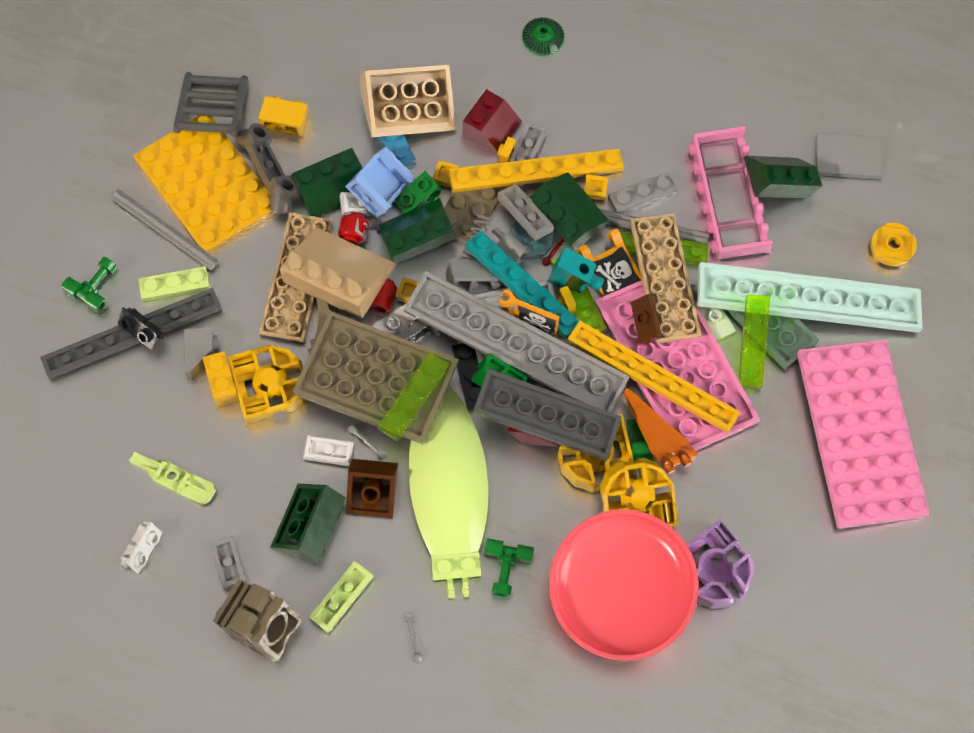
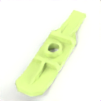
[129,452,216,505]

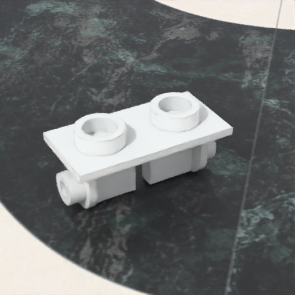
[120,522,163,574]

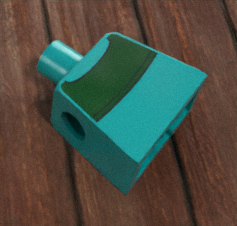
[547,247,604,294]

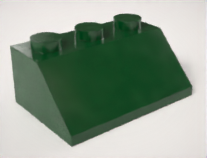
[291,148,362,217]
[743,155,822,199]
[529,172,610,251]
[379,198,457,264]
[270,483,346,562]

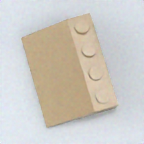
[359,65,456,138]
[280,228,396,319]

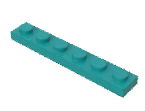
[464,230,579,339]

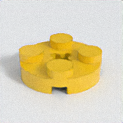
[870,223,917,267]

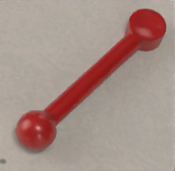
[542,237,564,266]

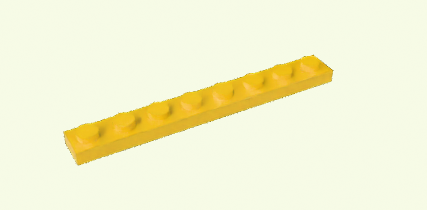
[448,149,624,193]
[567,321,740,434]

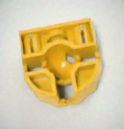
[227,345,304,425]
[558,413,637,493]
[600,457,679,527]

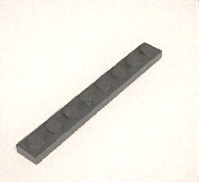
[40,287,222,380]

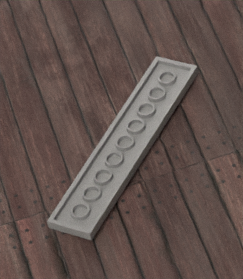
[404,271,630,412]

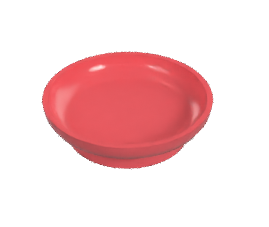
[549,509,699,661]

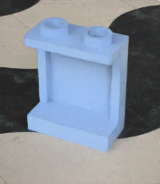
[345,147,415,218]

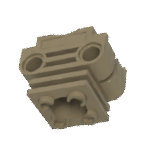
[213,579,303,662]

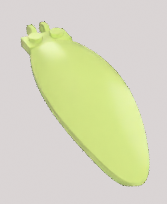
[409,386,489,598]

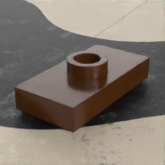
[631,294,662,345]

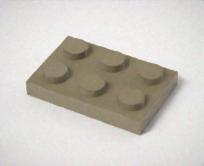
[444,187,502,244]

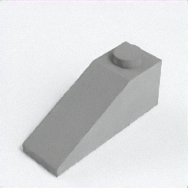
[445,259,508,294]

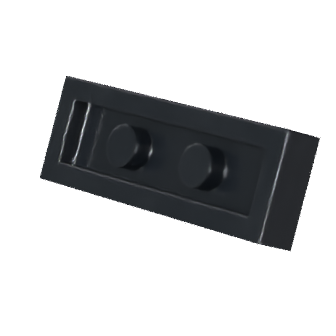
[451,343,481,411]

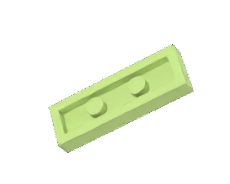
[138,266,210,302]
[309,561,373,634]

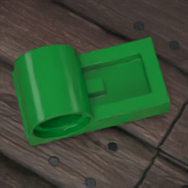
[393,171,442,213]
[625,419,655,462]

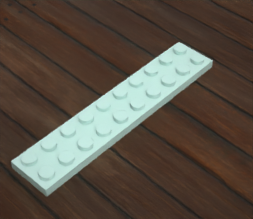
[697,262,922,333]

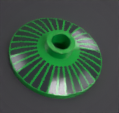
[522,17,564,55]

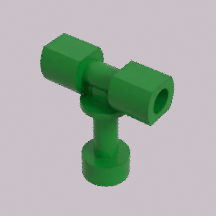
[61,257,118,314]
[484,538,534,598]

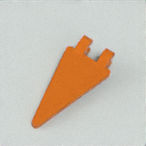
[623,389,698,474]

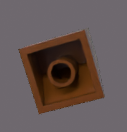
[346,459,398,518]

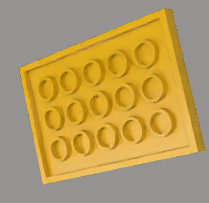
[133,115,274,253]

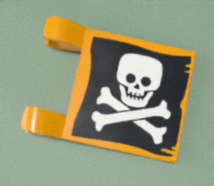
[577,229,642,297]
[498,290,560,337]

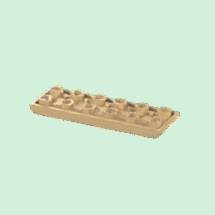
[259,212,333,343]
[630,213,701,344]

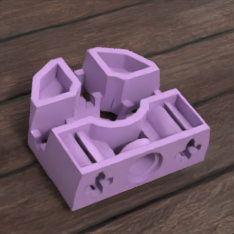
[687,519,755,609]

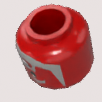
[338,211,369,246]

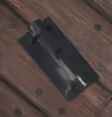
[118,307,165,350]

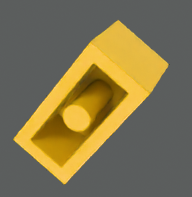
[258,96,309,138]
[202,351,239,409]

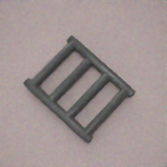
[173,72,248,137]

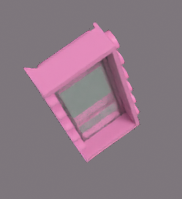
[689,126,773,261]

